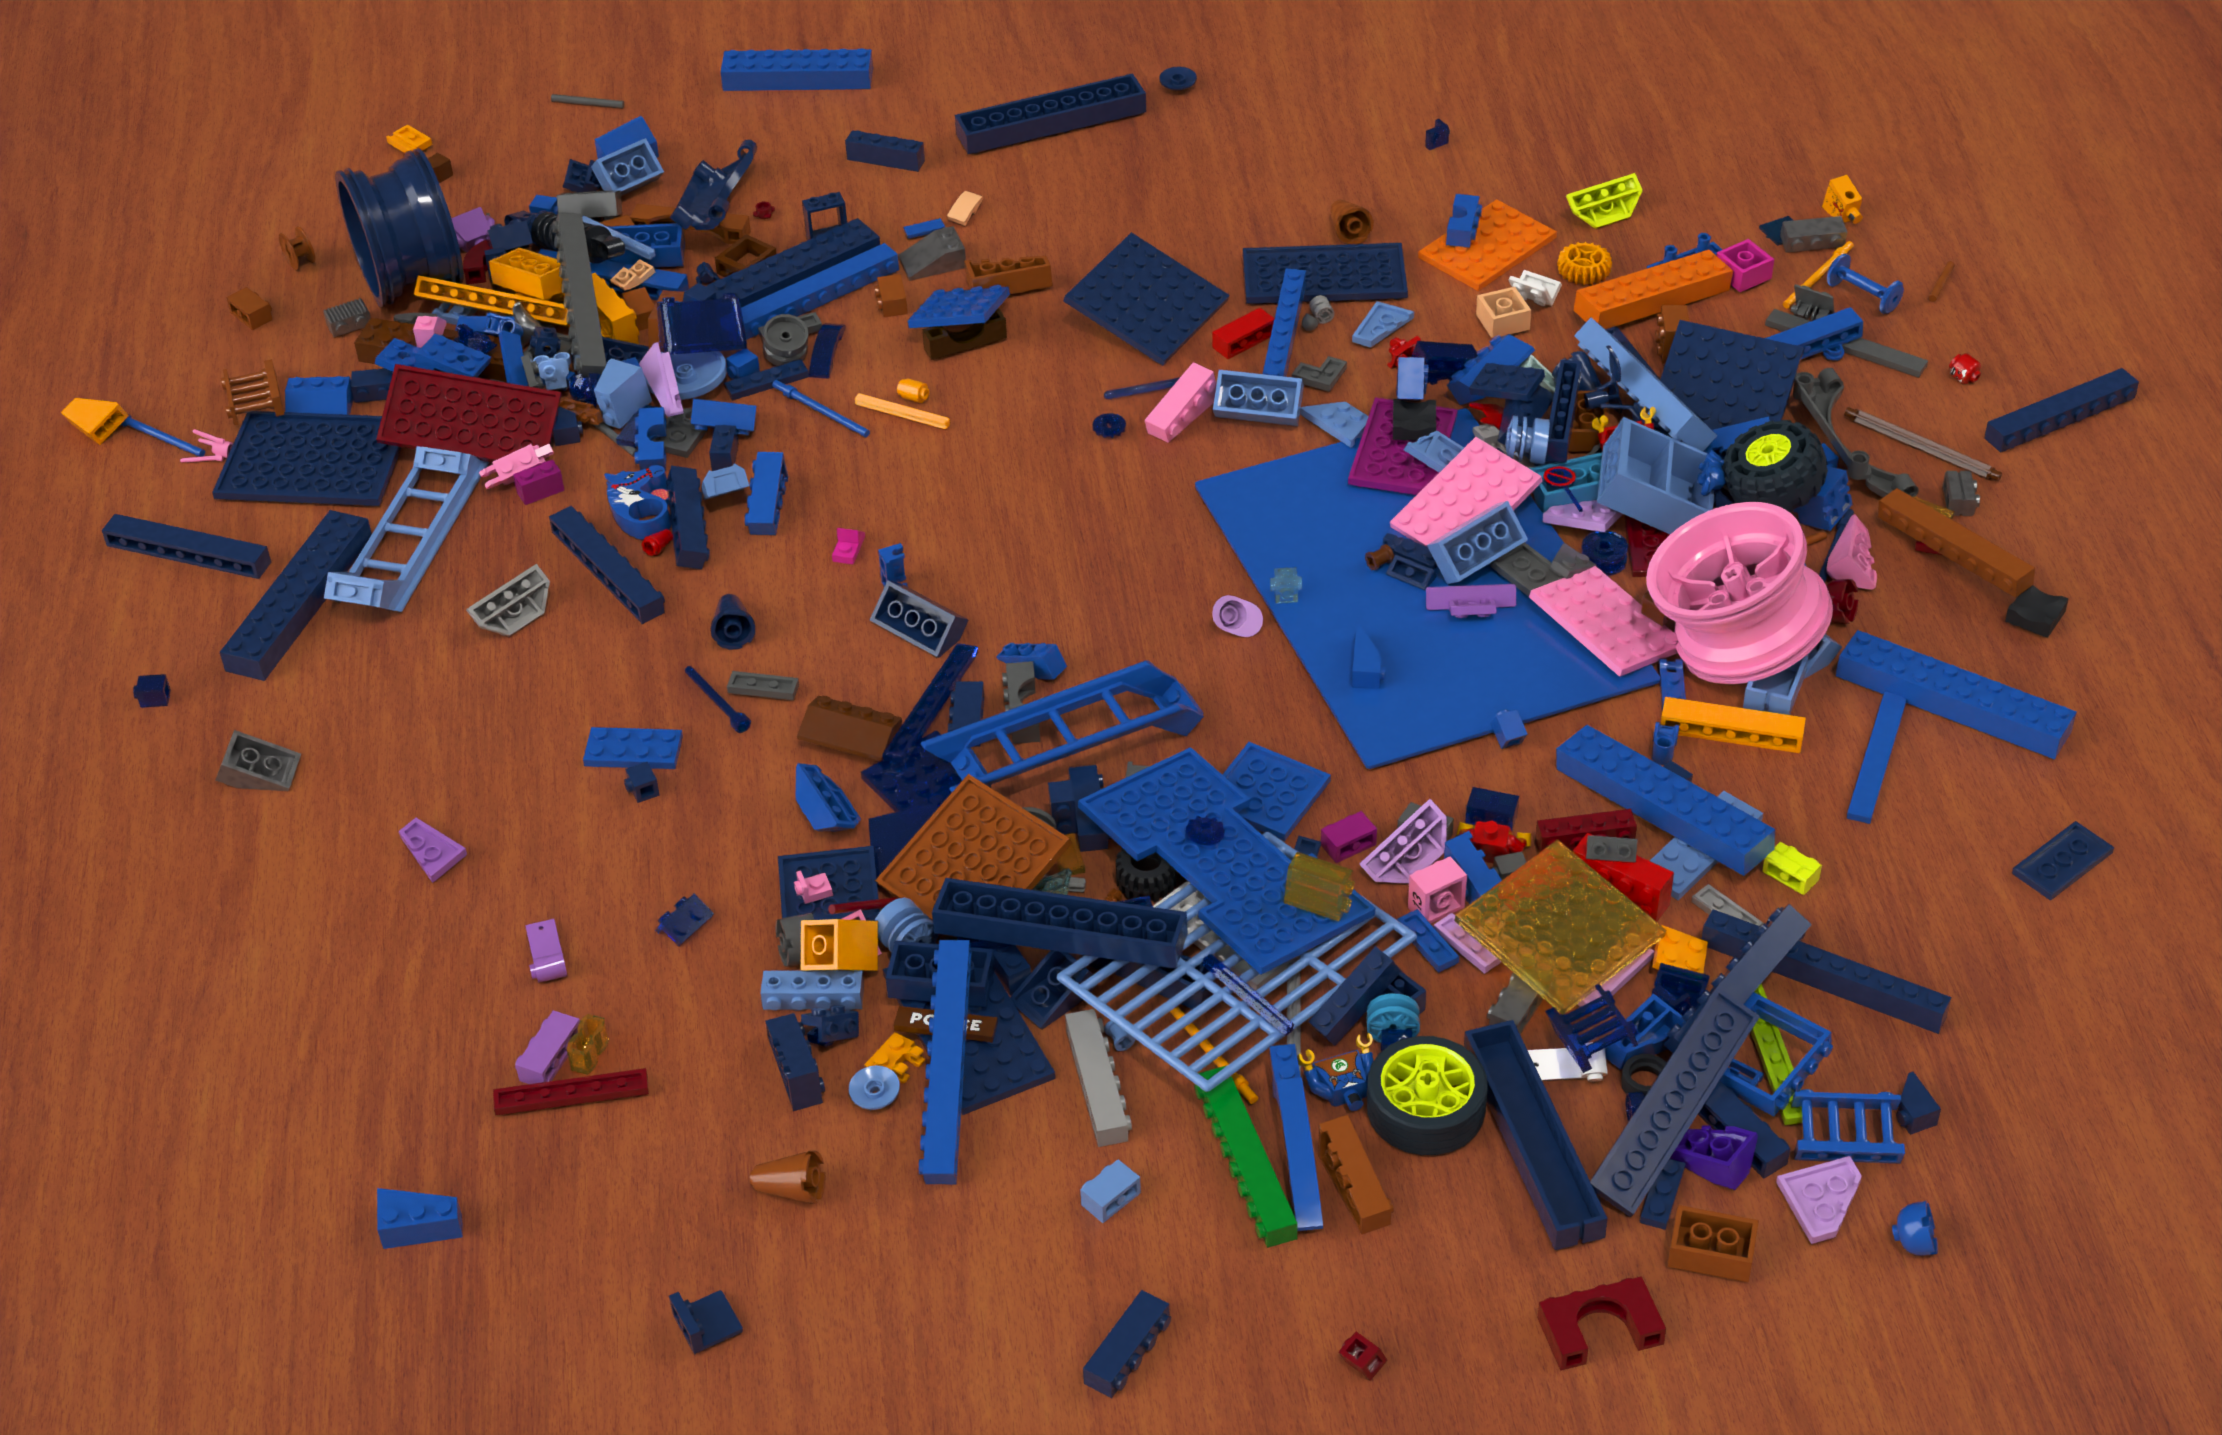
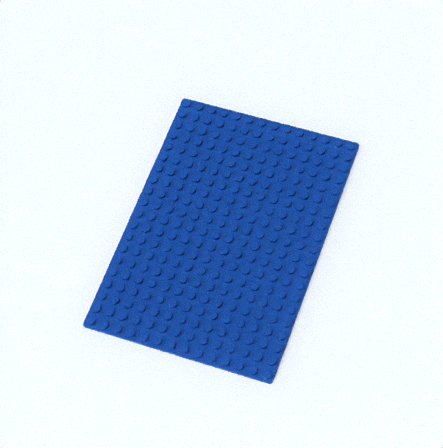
[1195,408,1660,769]

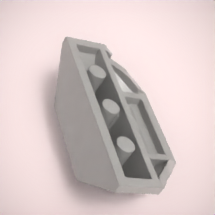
[466,564,550,637]

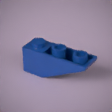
[996,643,1067,680]

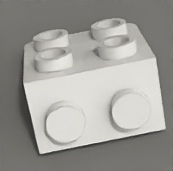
[1508,270,1562,306]

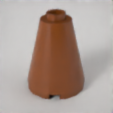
[1330,200,1374,244]
[749,1151,826,1204]

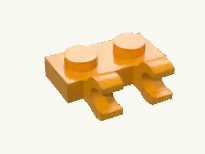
[864,1032,925,1084]

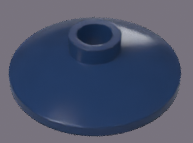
[1159,67,1197,90]

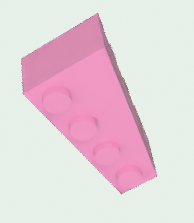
[1145,362,1217,443]

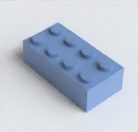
[1213,370,1304,426]
[1427,501,1528,584]

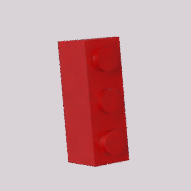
[1212,308,1275,359]

